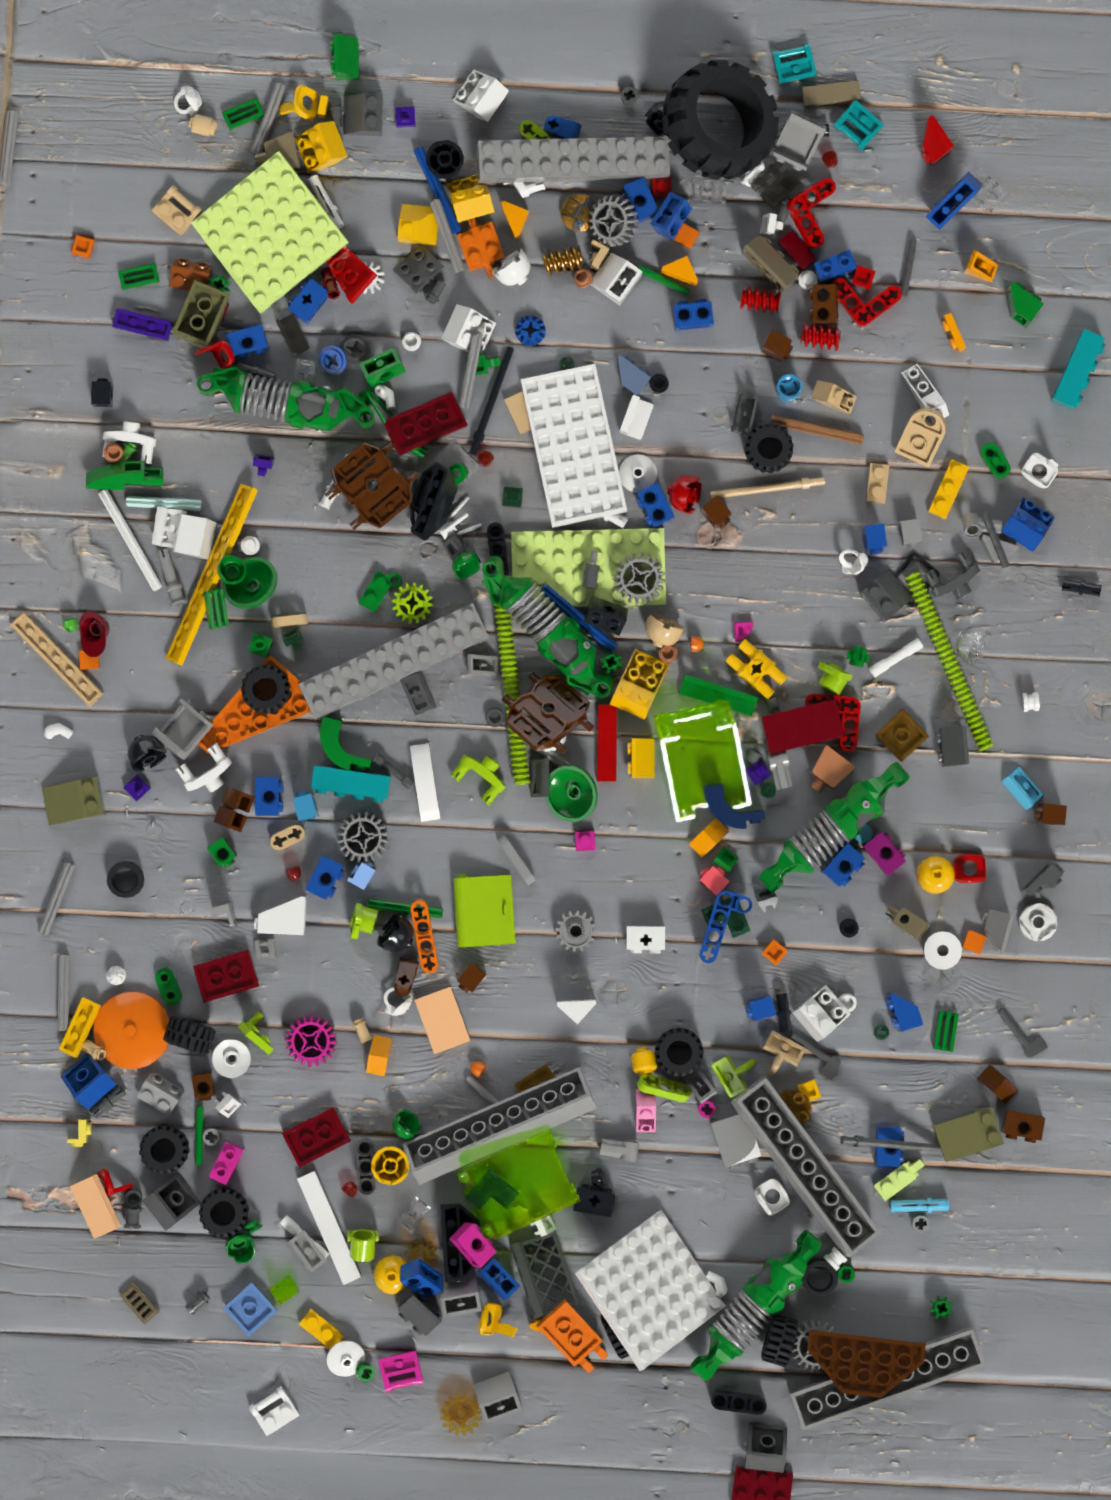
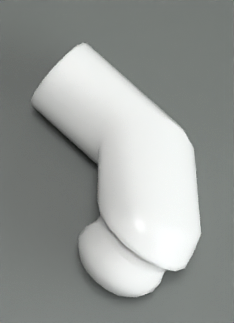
[374,384,396,410]
[705,1271,728,1298]

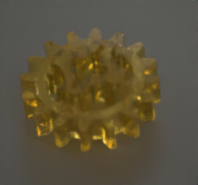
[440,1393,482,1436]

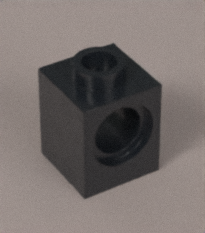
[91,378,113,407]

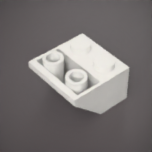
[452,70,509,122]
[590,253,643,306]
[441,304,496,354]
[793,985,851,1042]

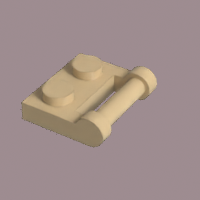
[151,185,203,236]

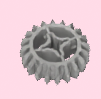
[588,194,639,247]
[613,553,665,605]
[337,812,389,863]
[792,1319,838,1372]

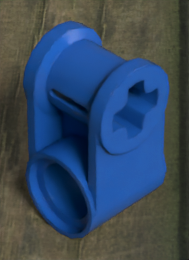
[544,116,582,139]

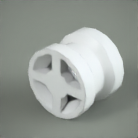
[1021,692,1040,712]
[824,1246,847,1271]

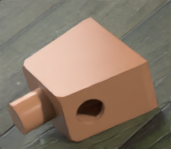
[810,745,855,793]

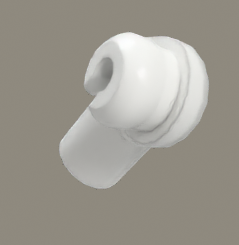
[44,723,74,739]

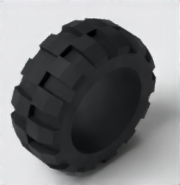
[662,60,779,180]

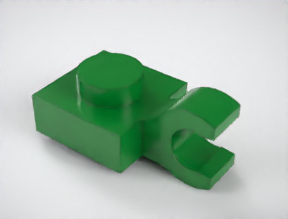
[466,353,501,376]

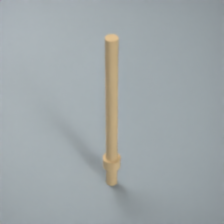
[710,477,825,499]

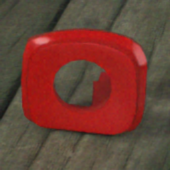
[195,340,235,370]
[953,854,986,883]
[96,1168,133,1199]

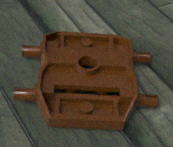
[325,441,419,530]
[502,672,594,754]

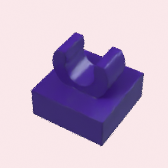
[395,107,416,128]
[253,454,275,477]
[745,760,771,786]
[123,775,151,802]

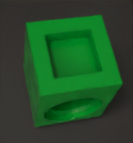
[248,633,274,658]
[207,837,237,868]

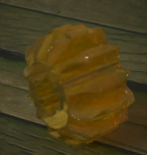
[405,1238,438,1266]

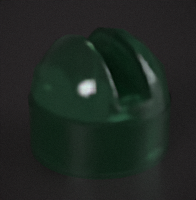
[559,357,575,371]
[759,783,776,798]
[873,1025,889,1040]

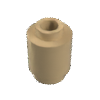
[189,114,218,137]

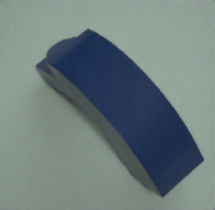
[703,783,765,829]

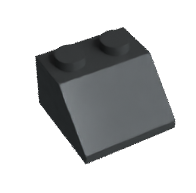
[344,93,383,136]
[860,569,913,622]
[936,725,969,767]
[142,1173,201,1231]
[398,1292,442,1336]
[745,1423,787,1473]

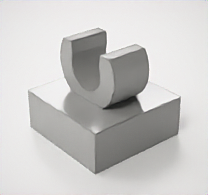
[255,939,276,960]

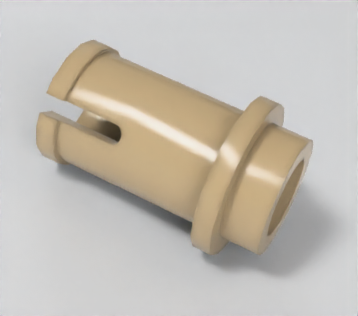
[352,1017,372,1043]
[82,1040,106,1061]

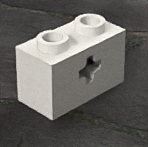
[626,926,665,954]

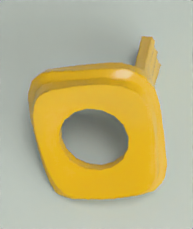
[279,85,318,121]
[478,1302,517,1337]

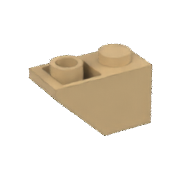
[811,380,857,414]

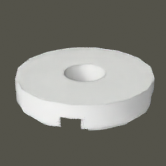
[1019,903,1057,941]
[923,931,962,970]

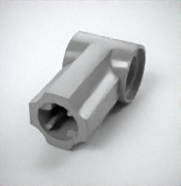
[962,513,1002,538]
[767,750,793,790]
[600,1138,639,1162]

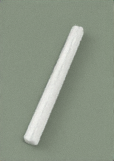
[98,489,162,591]

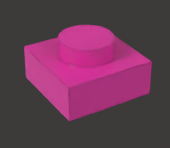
[575,831,596,851]

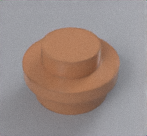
[574,269,593,288]
[104,443,123,462]
[658,645,678,663]

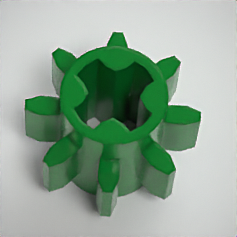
[208,274,231,292]
[846,646,870,668]
[600,651,623,674]
[929,1295,953,1319]

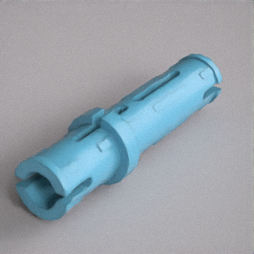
[890,1197,949,1213]

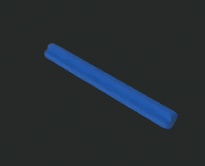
[414,146,461,234]
[540,584,617,652]

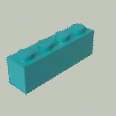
[1051,329,1106,410]
[311,766,391,803]

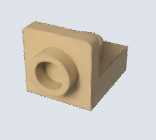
[590,240,609,271]

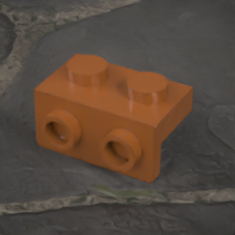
[169,258,212,291]

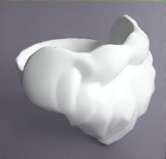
[174,86,202,117]
[739,161,765,187]
[839,549,868,575]
[383,987,412,1016]

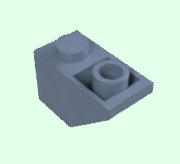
[618,355,651,396]

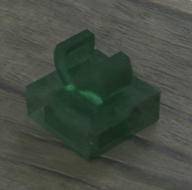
[502,487,523,508]
[282,628,303,652]

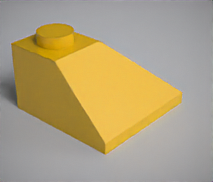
[397,204,438,246]

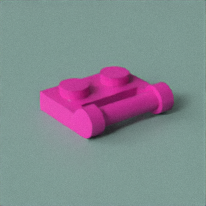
[378,1350,424,1393]

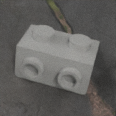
[136,1072,185,1116]

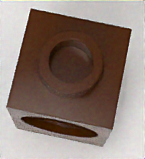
[457,962,486,993]
[192,1072,216,1101]

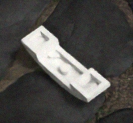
[410,743,440,822]

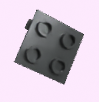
[393,244,444,294]

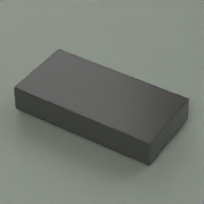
[531,759,549,797]

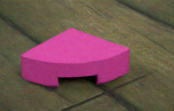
[734,621,753,642]

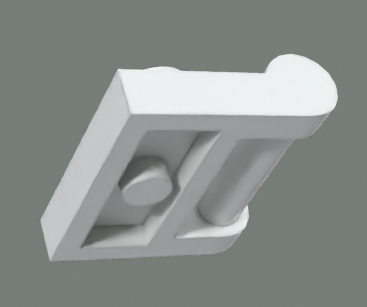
[249,1386,300,1436]

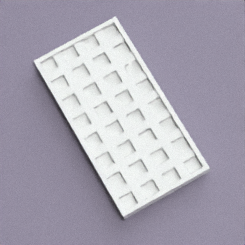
[521,364,627,528]

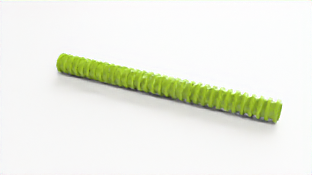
[904,571,994,751]
[493,604,531,785]

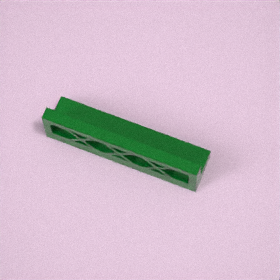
[679,675,758,717]

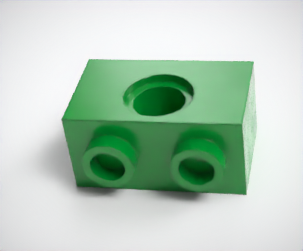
[359,347,406,388]

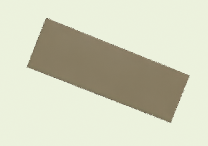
[802,80,861,107]

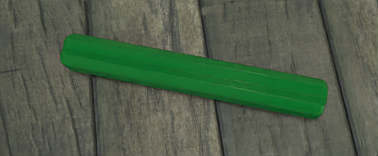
[367,898,443,918]

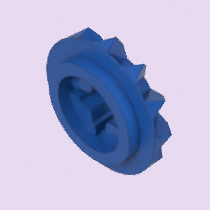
[515,315,546,346]
[318,345,348,376]

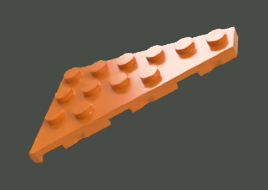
[198,655,311,754]

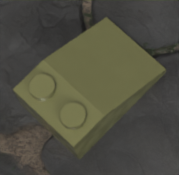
[172,280,230,349]
[42,776,106,826]
[933,1107,1004,1162]

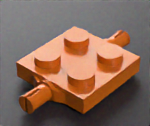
[456,218,506,278]

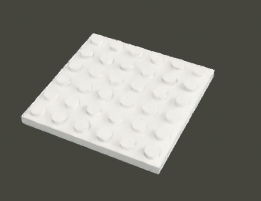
[575,1210,725,1371]

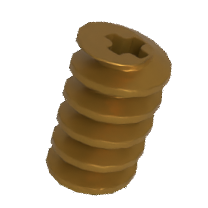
[542,245,583,276]

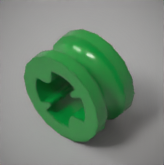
[244,1218,263,1235]
[837,1265,855,1283]
[355,1362,375,1382]

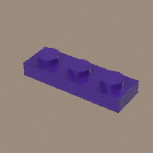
[112,308,173,342]

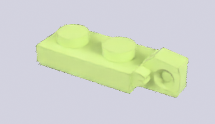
[873,1159,925,1201]

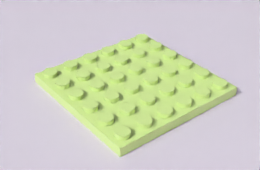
[191,151,349,314]

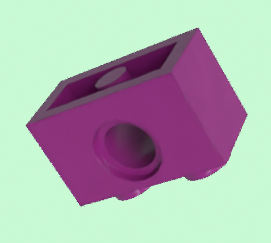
[862,831,906,876]

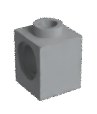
[899,518,923,548]

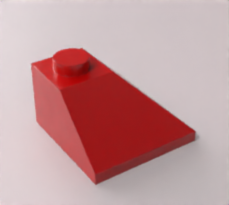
[921,115,954,166]

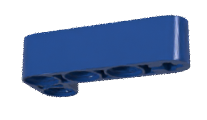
[699,891,753,963]

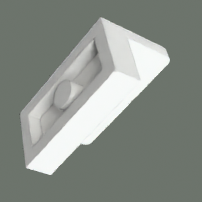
[620,395,654,440]

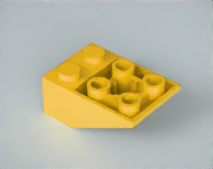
[610,649,670,720]

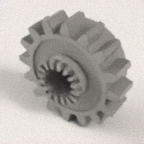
[555,910,597,952]

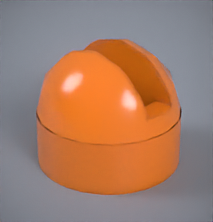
[690,636,704,652]
[471,1061,487,1078]

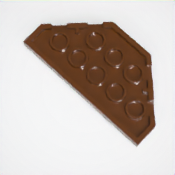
[807,1330,926,1398]

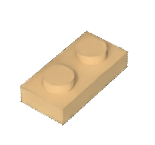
[866,463,890,504]

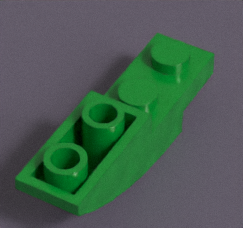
[86,461,163,490]

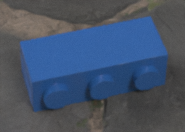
[926,171,982,230]

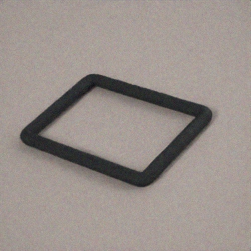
[894,553,940,608]

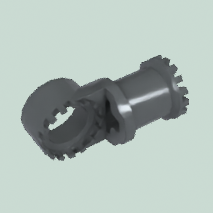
[124,1189,143,1229]

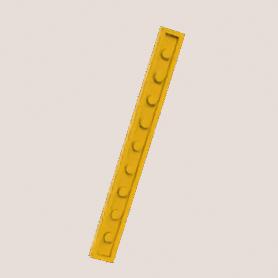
[165,484,258,666]

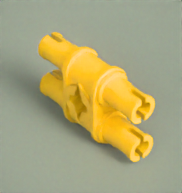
[725,639,788,700]

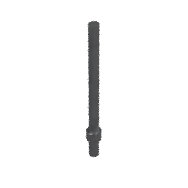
[840,1135,942,1152]

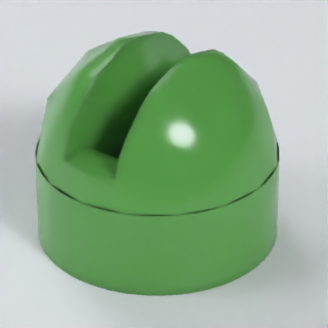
[62,618,78,633]

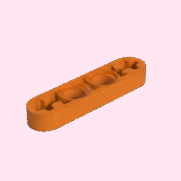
[411,899,438,973]

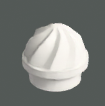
[107,966,126,985]

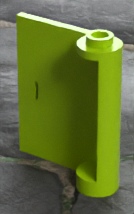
[453,874,516,948]

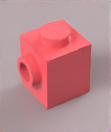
[699,866,730,896]

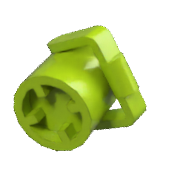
[818,661,853,695]
[350,903,379,939]
[347,1229,379,1262]

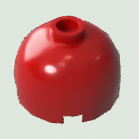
[667,475,702,514]

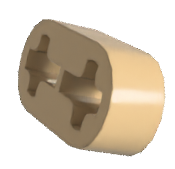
[271,614,308,628]
[270,825,305,850]

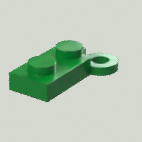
[358,570,402,613]

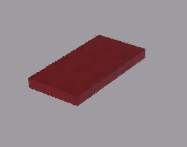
[382,391,468,456]
[761,699,844,754]

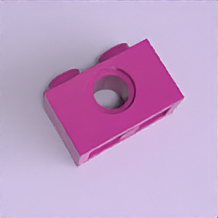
[209,1141,245,1185]
[449,1222,497,1268]

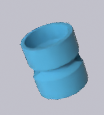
[776,374,802,402]

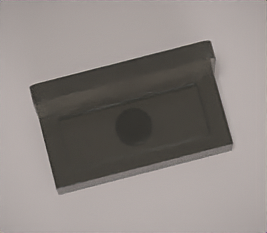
[275,314,310,357]

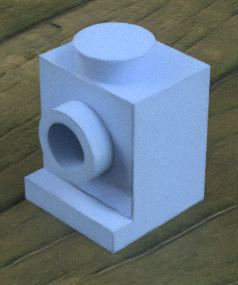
[347,860,376,890]

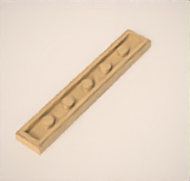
[10,611,104,707]

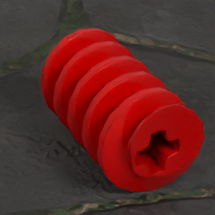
[740,286,781,315]
[800,322,841,351]

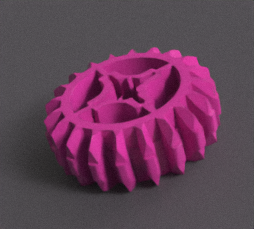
[285,1015,337,1067]

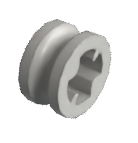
[203,1128,221,1146]
[911,1215,930,1233]

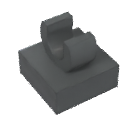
[443,534,469,560]
[754,889,778,912]

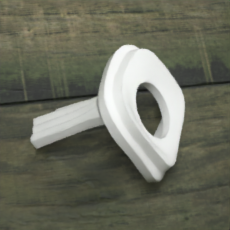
[1021,453,1058,488]
[755,1178,790,1216]

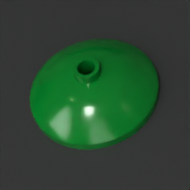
[222,557,278,609]
[545,765,598,822]

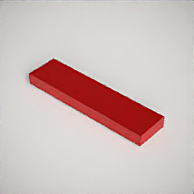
[597,705,617,782]

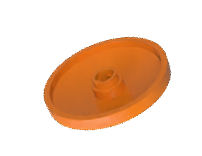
[93,992,169,1069]

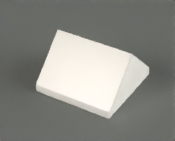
[173,514,217,560]
[557,999,596,1024]

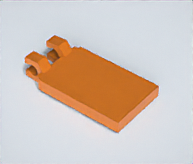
[536,1299,609,1373]

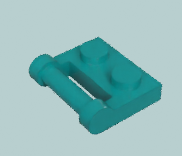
[772,43,817,85]
[833,100,884,151]

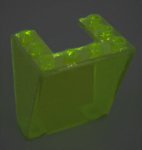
[653,700,752,822]
[456,1130,581,1240]

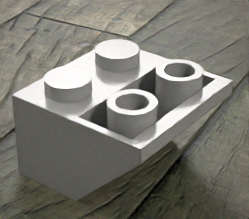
[440,1270,482,1318]
[473,1371,523,1424]

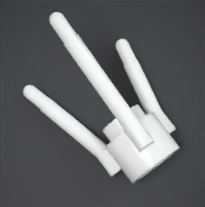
[439,496,482,540]

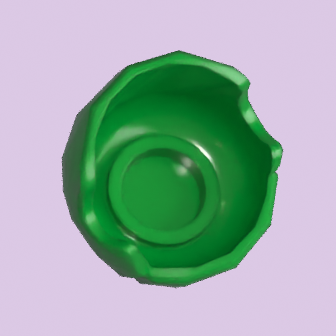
[452,552,481,579]
[217,555,246,585]
[392,1109,421,1140]
[225,1232,256,1264]

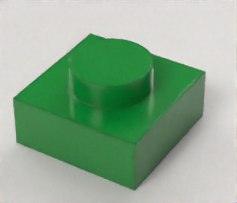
[713,846,739,873]

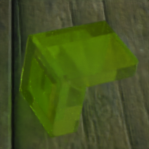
[269,1275,300,1306]

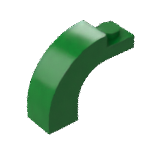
[320,716,372,771]

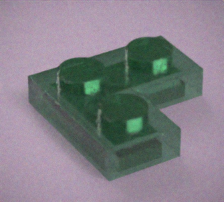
[701,898,751,938]
[465,1169,519,1210]

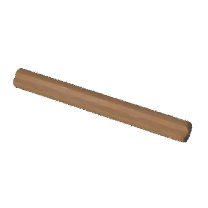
[770,414,864,445]

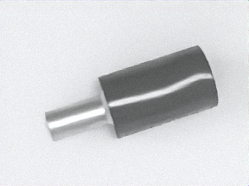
[582,551,600,589]

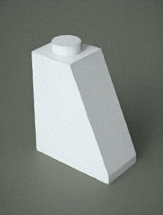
[254,896,307,935]

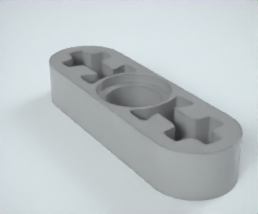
[497,835,536,886]

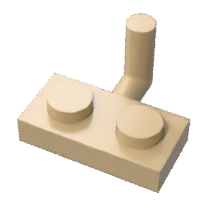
[763,1030,806,1076]

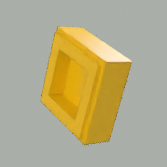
[317,95,329,119]
[796,1079,821,1101]

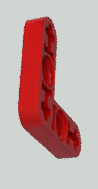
[787,178,836,248]
[832,278,902,327]
[805,693,861,753]

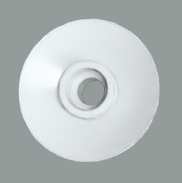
[619,454,657,493]
[212,1039,251,1078]
[326,1341,365,1377]

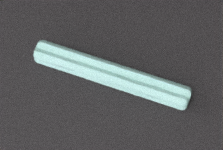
[126,496,202,511]

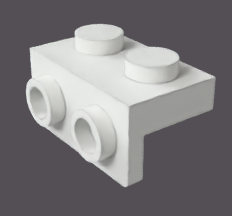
[152,506,187,548]

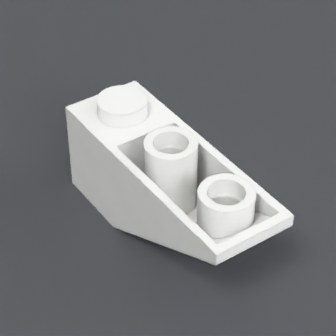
[901,363,949,423]

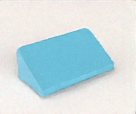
[1002,767,1044,810]

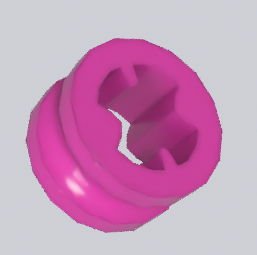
[698,1100,716,1118]

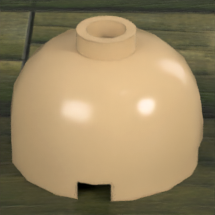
[645,613,684,648]

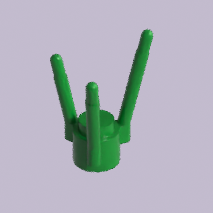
[358,388,394,429]

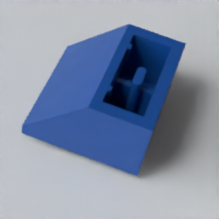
[1001,497,1055,552]
[885,993,923,1032]

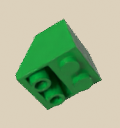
[330,34,360,81]
[1006,282,1044,328]

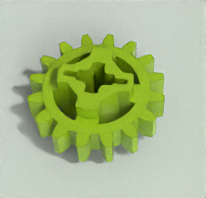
[392,582,433,624]

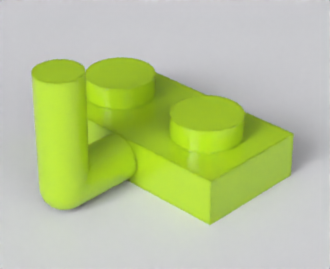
[238,1011,274,1055]
[711,1055,756,1098]

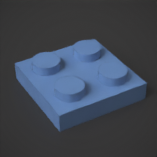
[223,1282,278,1337]

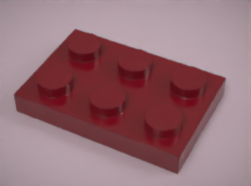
[193,950,259,1003]
[282,1107,351,1168]
[731,1465,793,1500]

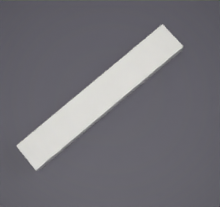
[297,1171,361,1285]

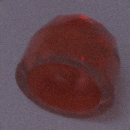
[822,151,838,168]
[477,450,494,467]
[285,866,302,881]
[341,1181,358,1198]

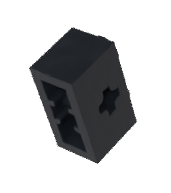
[584,596,628,636]
[573,1184,615,1217]

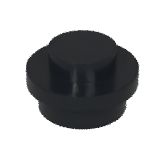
[650,374,669,393]
[839,918,859,938]
[591,1168,606,1187]

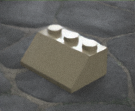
[742,234,799,294]

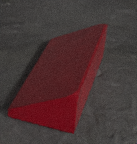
[778,230,817,271]

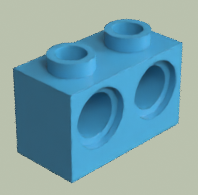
[292,791,319,821]

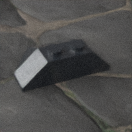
[410,462,458,540]
[440,1203,481,1282]

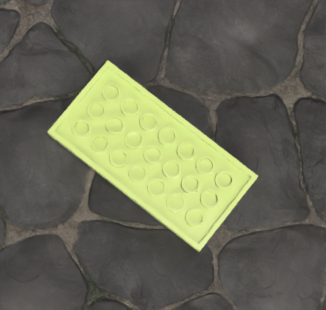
[511,528,666,609]

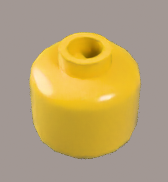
[630,1047,657,1077]

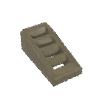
[119,1282,160,1325]

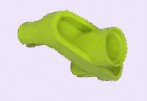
[450,754,506,806]

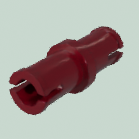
[321,267,340,300]

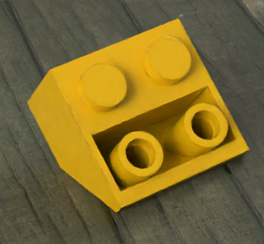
[295,121,348,174]
[446,174,494,222]
[627,738,655,778]

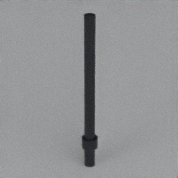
[469,346,514,456]

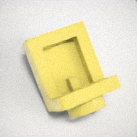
[67,1119,92,1147]

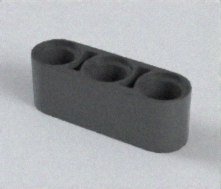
[356,1138,376,1195]

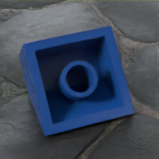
[61,1053,116,1110]

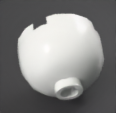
[492,249,531,286]

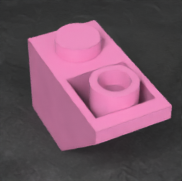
[636,1089,656,1132]

